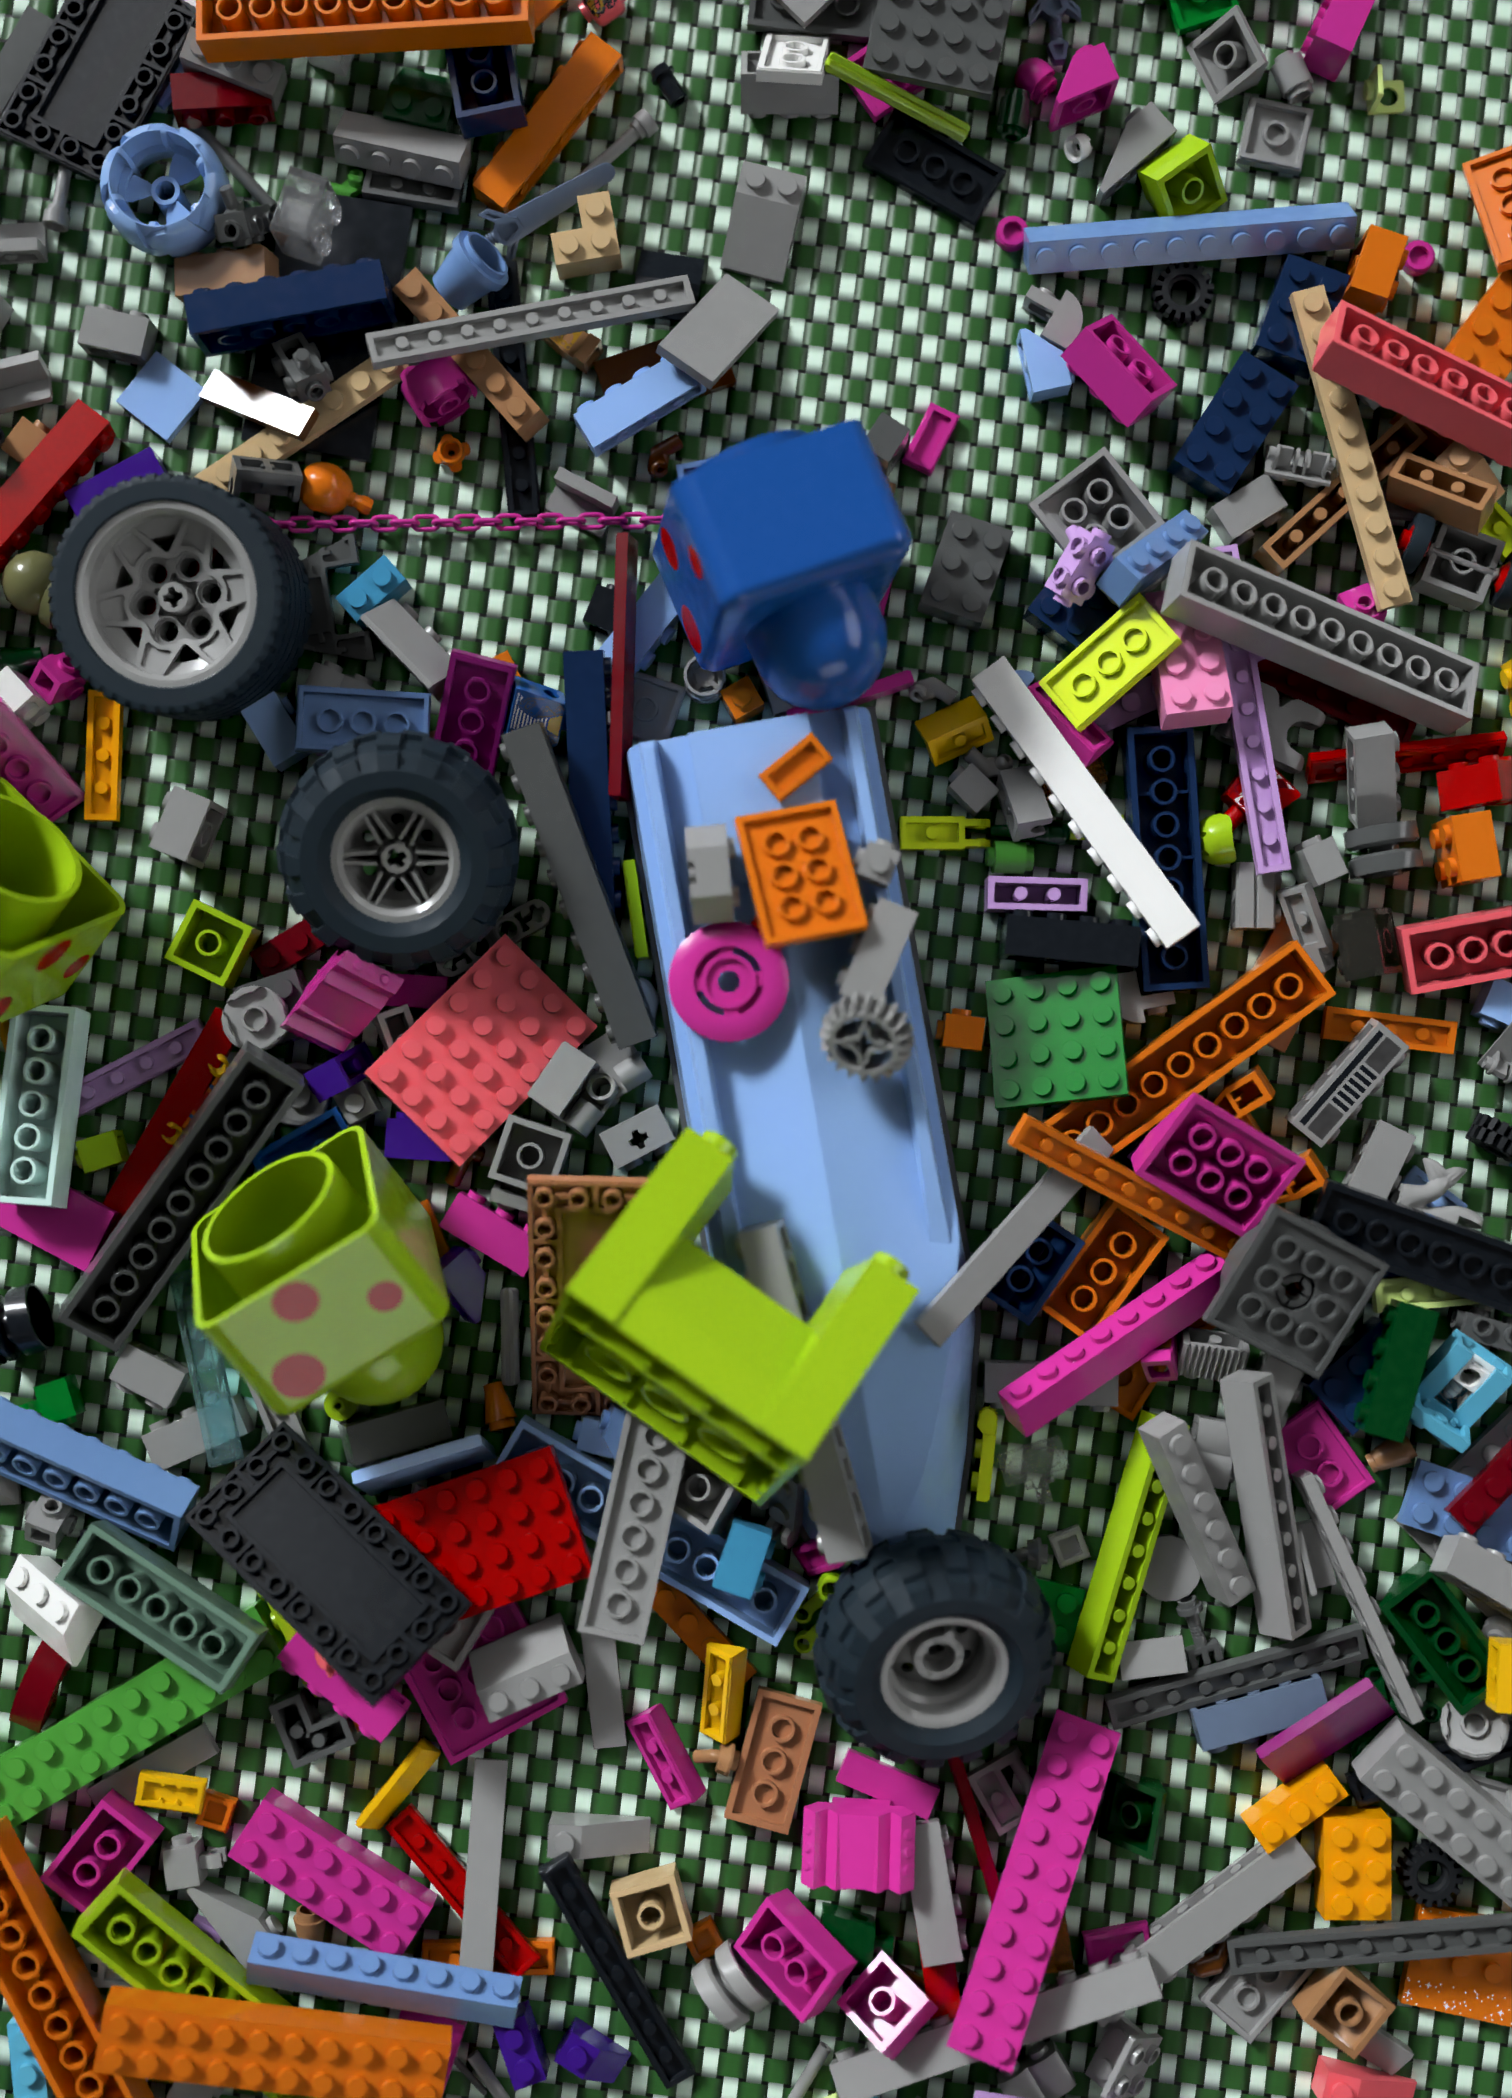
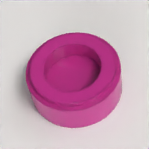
[995,216,1028,252]
[1402,240,1435,276]

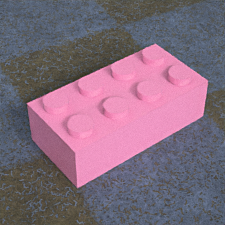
[1144,591,1234,731]

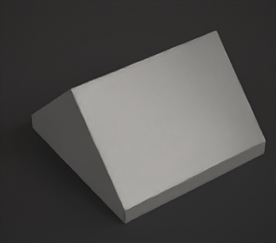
[1186,5,1268,104]

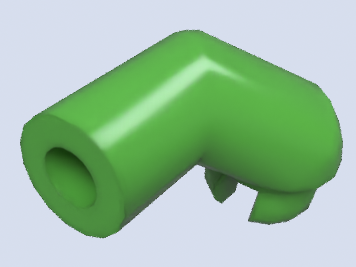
[319,169,365,198]

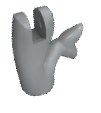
[1388,1158,1484,1229]

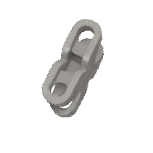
[1214,681,1326,774]

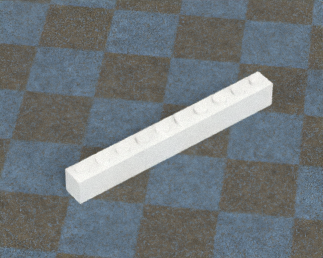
[971,656,1200,950]

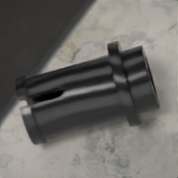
[650,62,688,109]

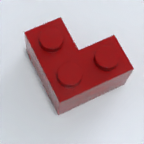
[1436,755,1512,812]

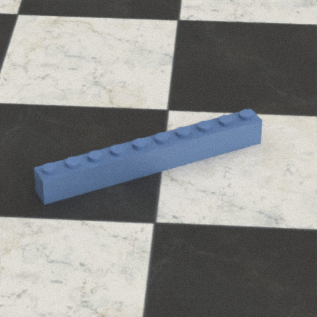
[1023,202,1357,275]

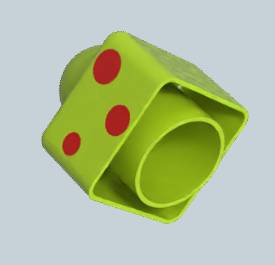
[0,777,126,1023]
[191,1126,449,1415]

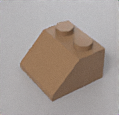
[1291,1965,1396,2060]

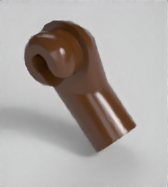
[445,1146,486,1187]

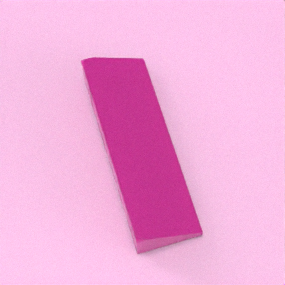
[1027,681,1114,767]
[625,1703,706,1810]

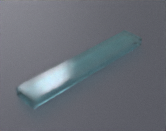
[169,1268,244,1468]

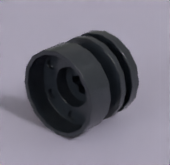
[0,1283,55,1365]

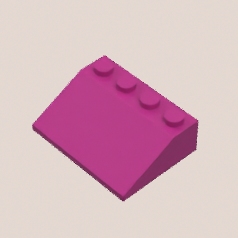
[1130,1092,1306,1237]

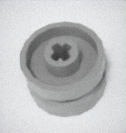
[691,1938,773,2032]

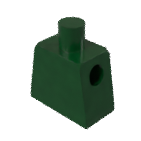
[820,1902,894,1976]

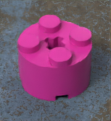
[400,356,477,428]

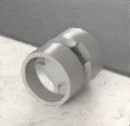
[684,656,726,704]

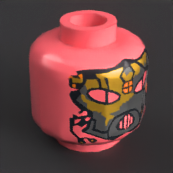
[578,0,626,27]

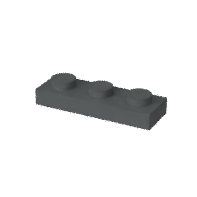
[361,169,465,215]

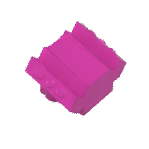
[280,949,405,1055]
[801,1797,916,1895]

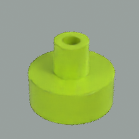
[324,1391,359,1421]

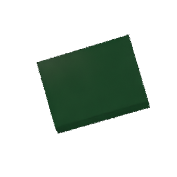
[1097,1770,1167,1861]

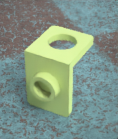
[1363,64,1405,115]

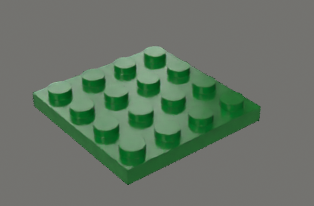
[985,965,1130,1111]

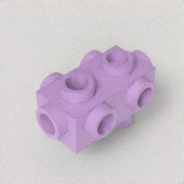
[1044,525,1116,608]

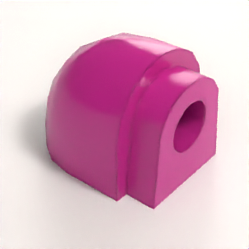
[1015,57,1057,105]

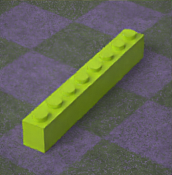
[1066,1410,1190,1683]

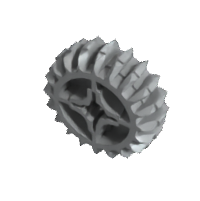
[819,990,914,1082]

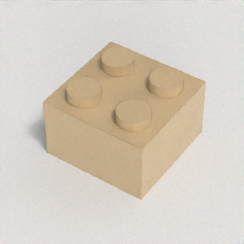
[609,1862,693,1959]

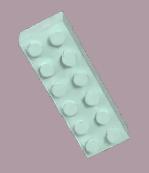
[0,1005,91,1209]

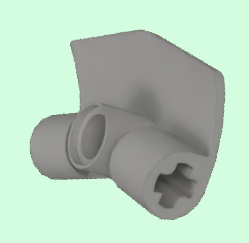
[537,1033,653,1138]

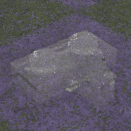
[996,1435,1070,1505]

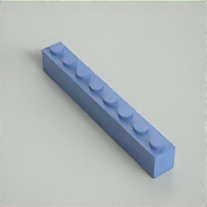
[246,1931,523,2029]

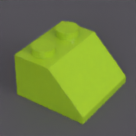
[1136,134,1228,217]

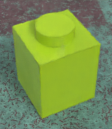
[74,1130,130,1174]

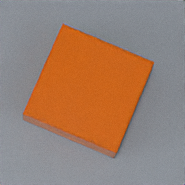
[195,1789,239,1833]
[686,1915,725,1964]

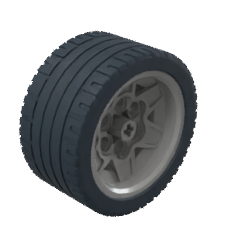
[49,473,312,722]

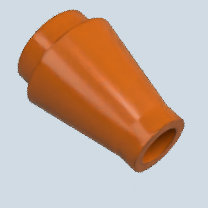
[483,1381,517,1432]

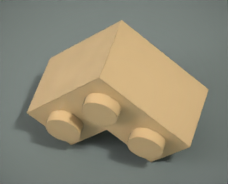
[550,190,623,280]

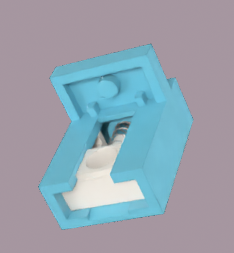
[1410,1329,1512,1454]

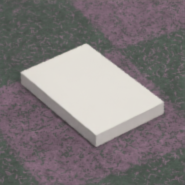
[756,33,831,86]

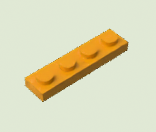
[84,690,124,822]

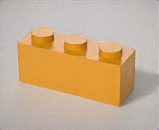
[1240,1760,1349,1854]

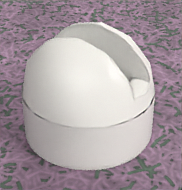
[1064,133,1093,163]

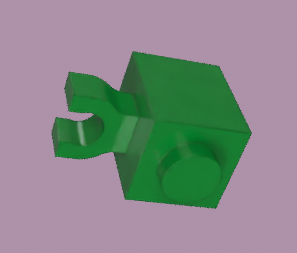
[19,1373,86,1425]

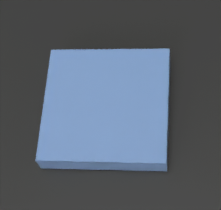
[116,351,204,444]

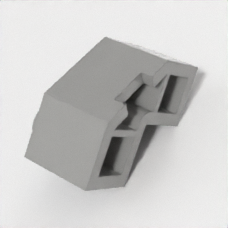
[684,824,740,925]

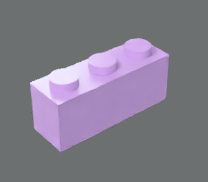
[984,876,1088,915]

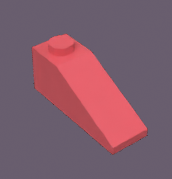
[1311,2055,1417,2098]

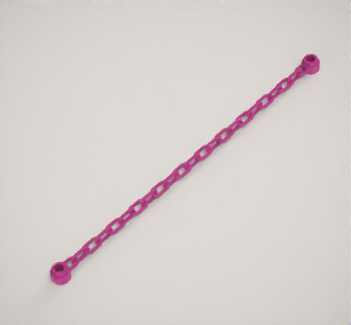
[268,512,663,533]

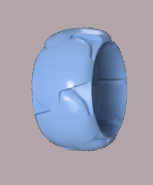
[100,123,229,258]

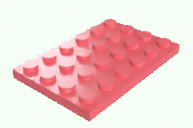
[363,934,598,1167]

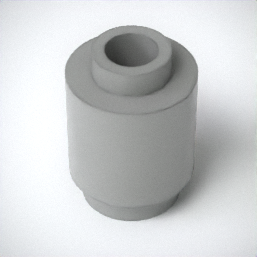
[1271,50,1314,105]

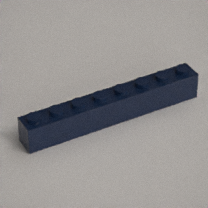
[563,650,622,916]

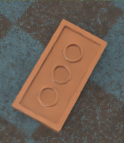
[724,1685,823,1835]

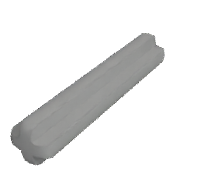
[500,1288,520,1386]

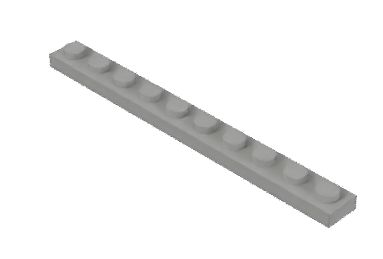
[365,274,696,370]

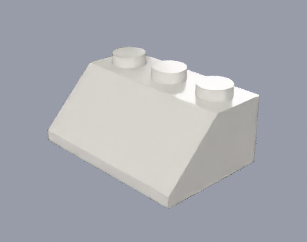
[5,1554,103,1667]

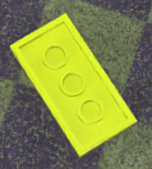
[1038,592,1183,733]

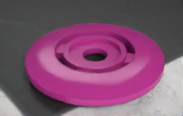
[668,921,789,1042]

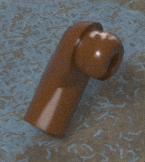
[647,434,684,478]
[1188,1940,1229,1978]

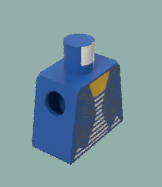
[503,676,567,747]

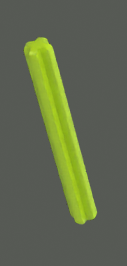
[824,52,970,142]

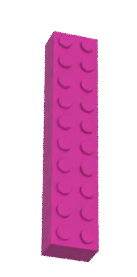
[946,1709,1121,2074]

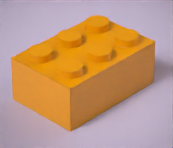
[1314,1806,1392,1921]

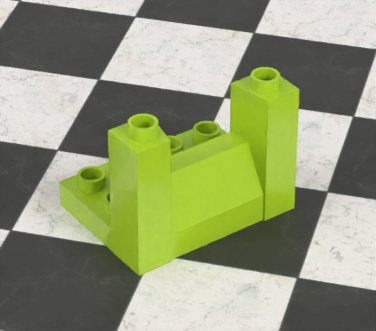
[539,1126,920,1507]

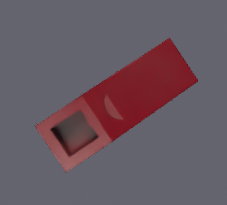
[170,72,276,129]

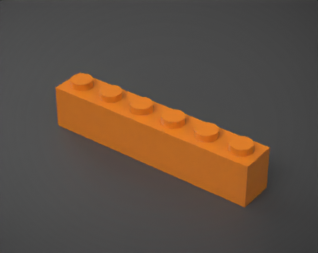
[472,32,624,214]

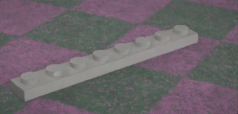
[1291,1469,1424,1725]

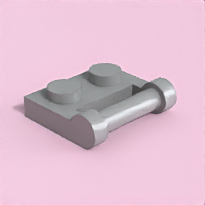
[967,1745,1033,1836]

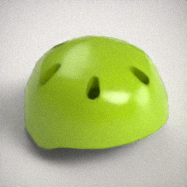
[1199,813,1237,865]

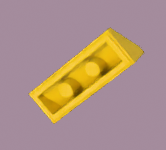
[699,1642,748,1745]
[356,1738,441,1830]

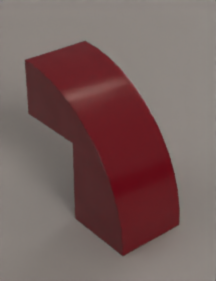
[9,1640,71,1733]

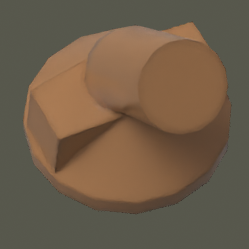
[692,1742,740,1777]

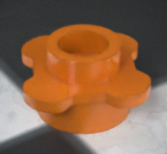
[432,434,471,472]

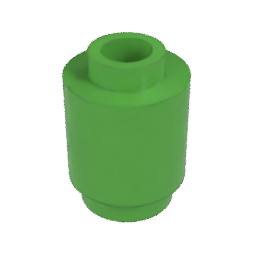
[985,840,1034,874]

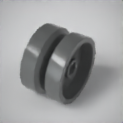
[1343,820,1424,880]

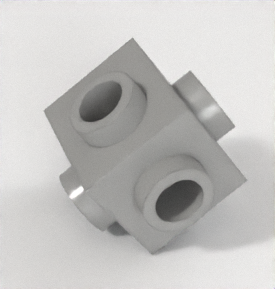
[24,1494,78,1551]

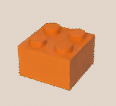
[1342,224,1409,316]
[1429,810,1502,889]

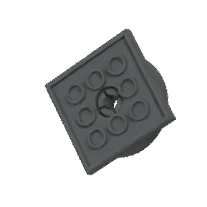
[1202,1202,1390,1380]

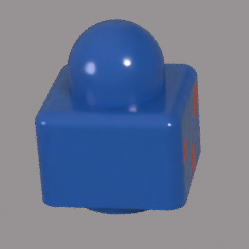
[652,419,912,711]

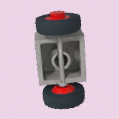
[1397,513,1512,612]

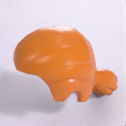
[300,461,374,516]

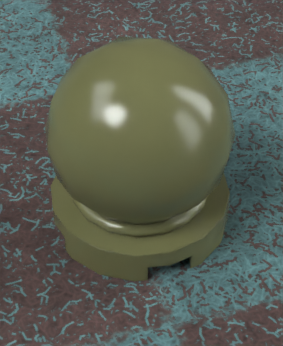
[1,550,57,631]

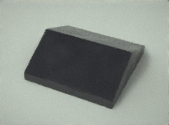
[635,250,705,322]

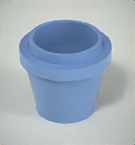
[433,231,508,310]

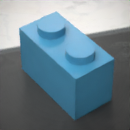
[335,555,412,631]
[712,1516,776,1600]

